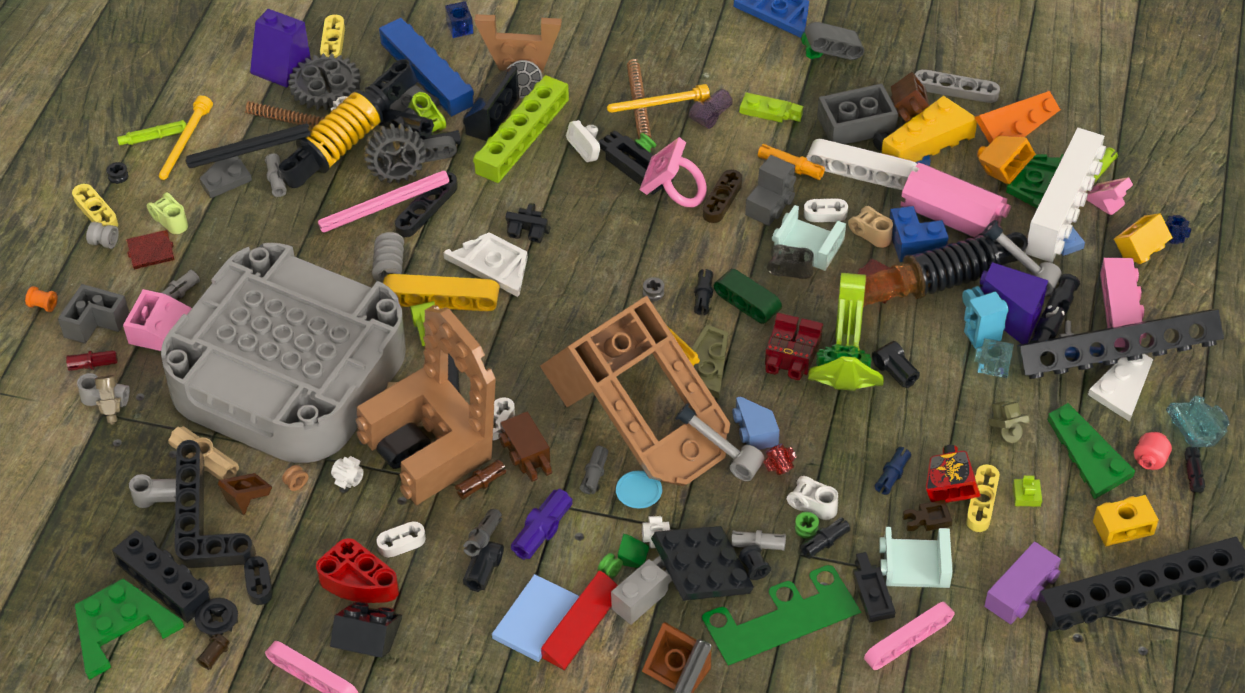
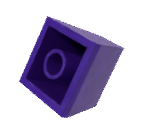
[250,9,311,88]
[980,262,1048,344]

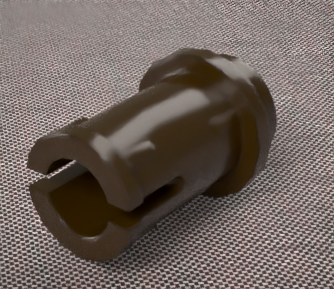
[196,634,230,670]

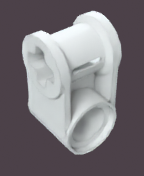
[786,476,838,520]

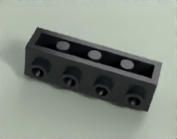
[112,530,210,623]

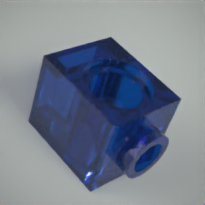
[445,1,474,38]

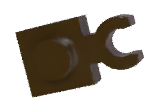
[902,500,952,531]

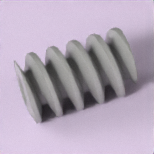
[372,232,404,283]

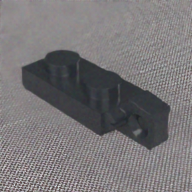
[853,552,896,623]

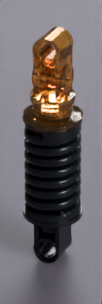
[863,232,1028,307]

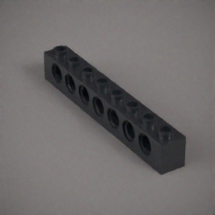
[1016,309,1224,379]
[1037,536,1245,632]

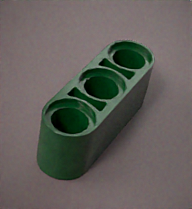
[713,268,782,324]

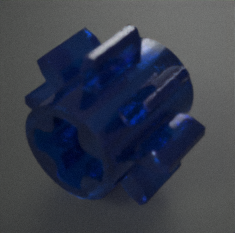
[1165,215,1192,244]

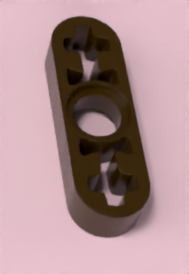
[703,169,742,223]

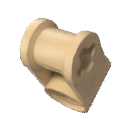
[848,206,893,248]

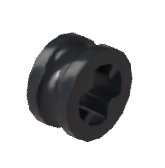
[106,162,129,184]

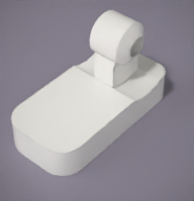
[566,120,600,162]

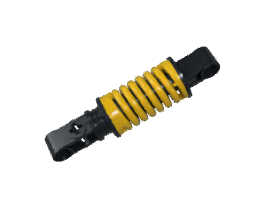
[279,59,417,188]

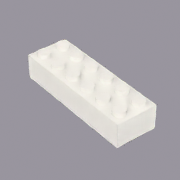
[1025,128,1106,263]

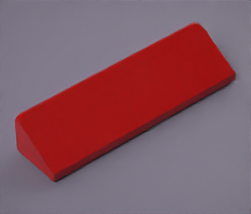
[541,570,618,670]

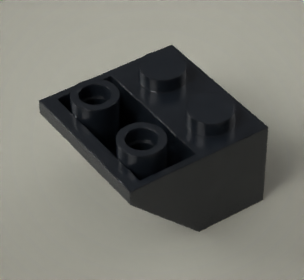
[330,602,402,658]

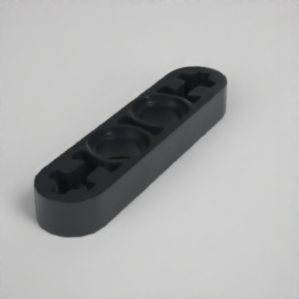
[395,172,458,238]

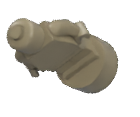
[95,375,121,425]

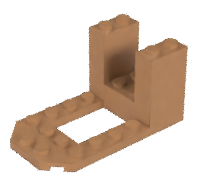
[540,296,730,486]
[356,305,496,506]

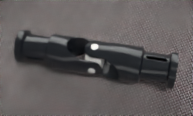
[1029,273,1080,356]

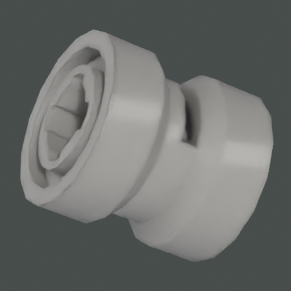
[86,221,119,249]

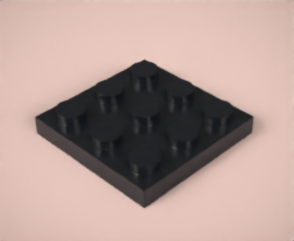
[651,526,754,601]

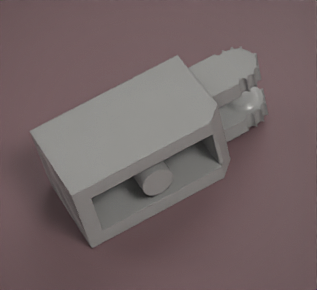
[611,555,672,625]

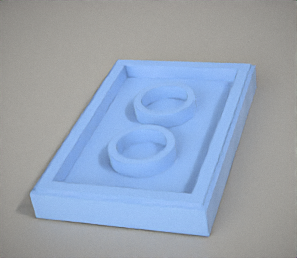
[492,574,579,662]

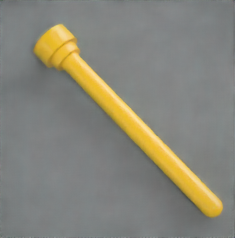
[607,84,710,113]
[159,95,213,180]

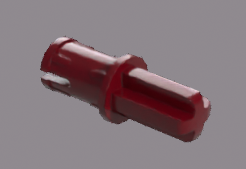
[66,350,118,371]

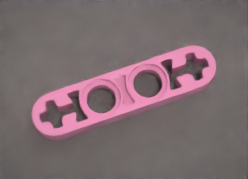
[864,602,954,670]
[265,641,358,693]

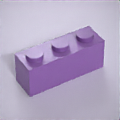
[984,541,1061,625]

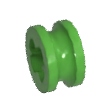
[634,132,657,153]
[795,512,819,539]
[597,553,623,579]

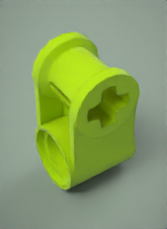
[407,92,446,133]

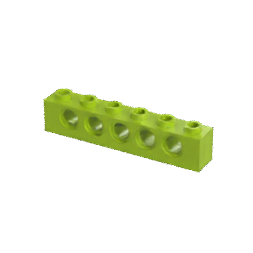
[473,75,569,183]

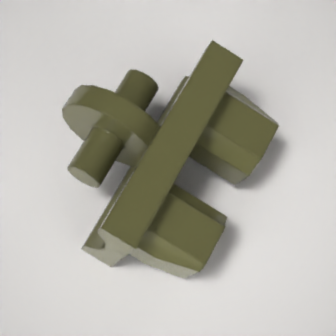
[988,401,1030,443]

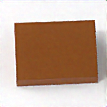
[642,622,712,693]

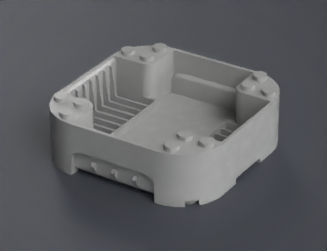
[161,243,406,463]

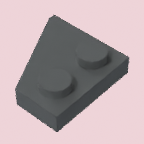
[200,156,252,198]

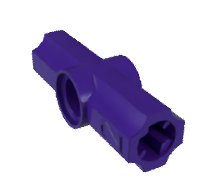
[511,489,573,560]

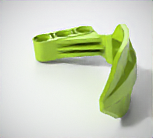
[808,273,884,391]

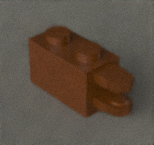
[890,72,930,122]
[498,411,552,482]

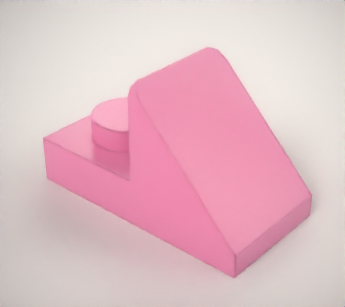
[1087,177,1133,215]

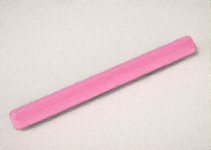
[318,171,449,233]

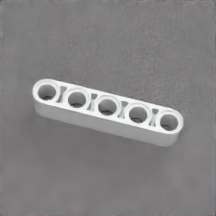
[806,139,919,191]

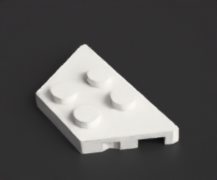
[443,233,528,297]

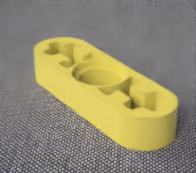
[320,15,345,58]
[72,184,118,227]
[966,464,1000,532]

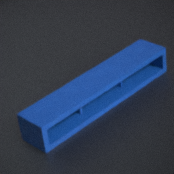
[379,18,474,117]

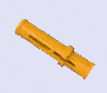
[758,144,825,180]

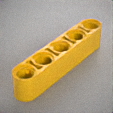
[383,274,500,311]

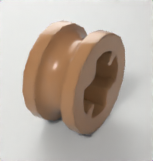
[282,465,309,491]

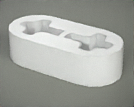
[804,199,848,222]
[493,397,515,440]
[376,522,426,558]

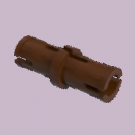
[455,459,506,500]

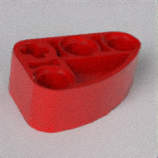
[316,538,399,603]

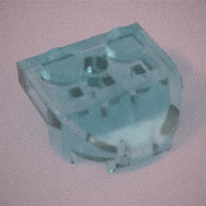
[1166,396,1230,447]

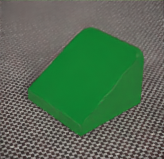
[618,533,649,568]

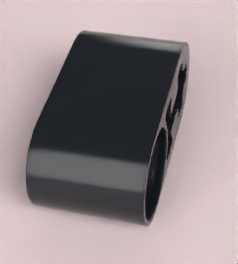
[376,423,431,469]

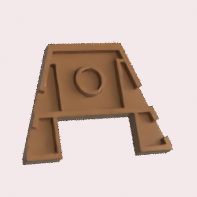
[474,14,562,73]

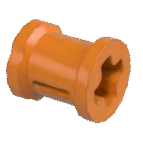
[25,286,58,312]

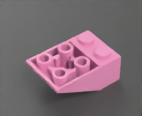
[123,289,192,351]

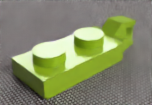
[739,92,803,123]

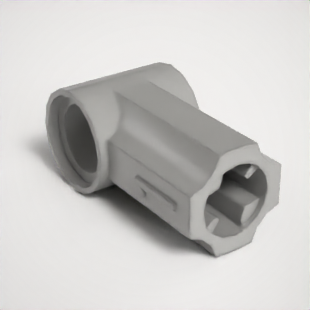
[77,373,130,407]
[129,474,176,508]

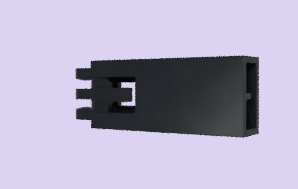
[598,130,674,195]

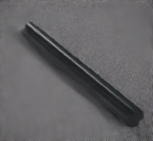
[185,123,312,168]

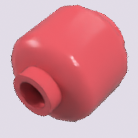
[1134,432,1172,470]

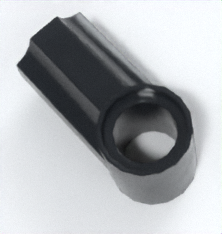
[872,341,920,388]
[463,541,504,592]

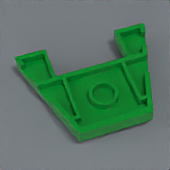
[1006,154,1064,209]
[75,579,184,680]

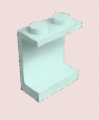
[772,205,846,271]
[879,527,952,588]

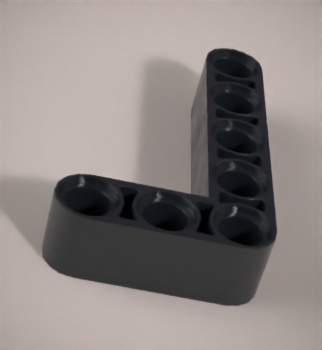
[175,440,256,568]

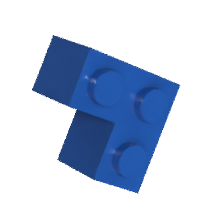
[890,206,948,262]

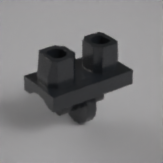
[505,203,550,243]

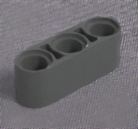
[805,22,864,60]

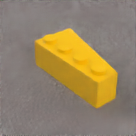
[882,96,977,163]

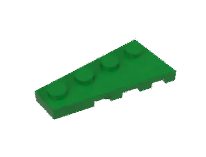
[1047,403,1135,500]

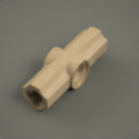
[168,426,239,480]

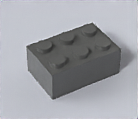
[817,84,898,144]

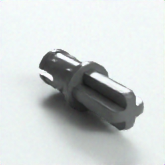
[580,445,609,494]

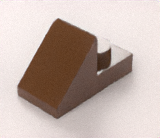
[218,473,272,515]

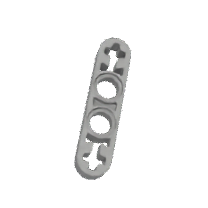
[915,69,1000,103]

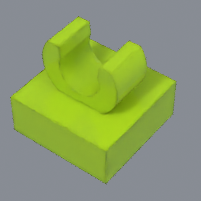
[1013,476,1042,507]

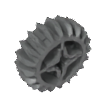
[364,123,426,184]

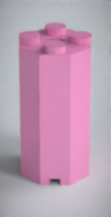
[900,163,1011,237]

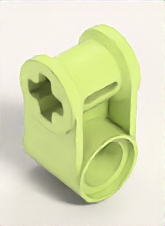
[147,192,188,234]

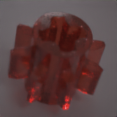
[763,443,797,475]

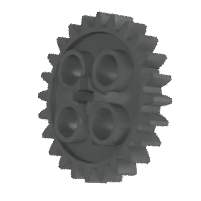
[288,53,361,110]

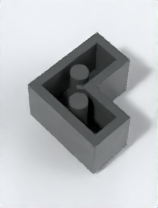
[745,155,796,226]
[58,284,130,344]

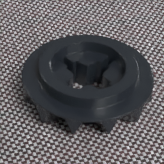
[195,598,238,637]

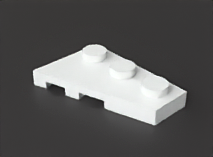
[1088,354,1153,422]

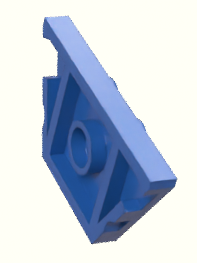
[733,0,809,38]

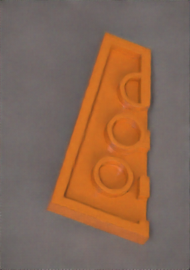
[974,91,1061,143]

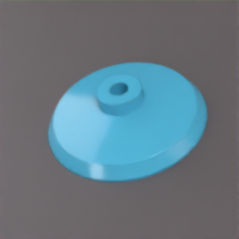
[616,471,662,509]

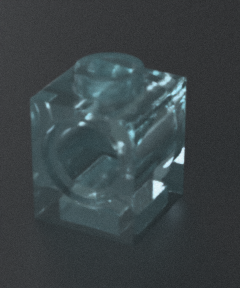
[975,338,1014,378]

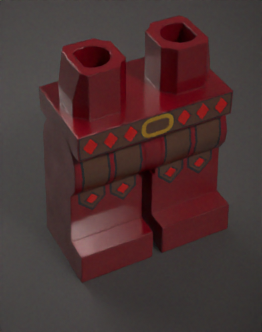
[765,313,823,380]

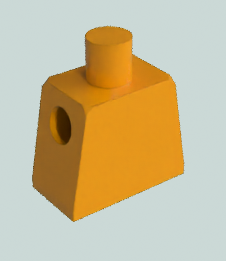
[977,136,1036,184]

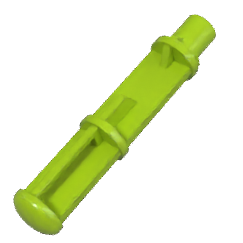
[117,120,187,146]

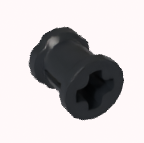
[739,545,771,580]

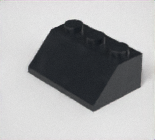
[463,66,519,141]

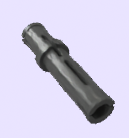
[463,509,502,557]

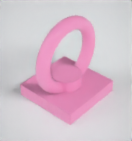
[640,137,707,208]

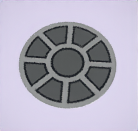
[507,60,542,98]

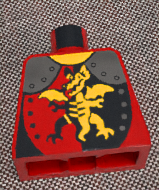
[926,445,981,503]

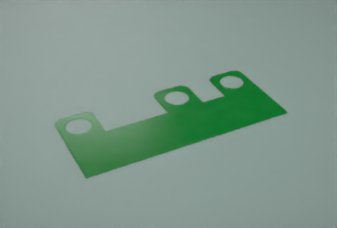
[702,565,862,666]

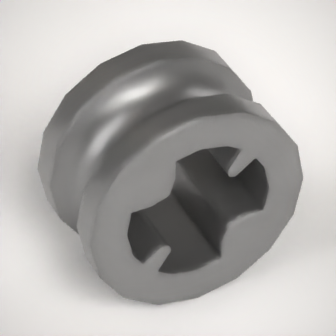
[643,277,664,301]

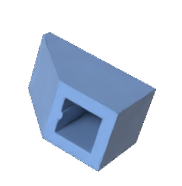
[732,397,779,450]

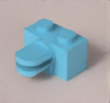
[962,286,1008,349]

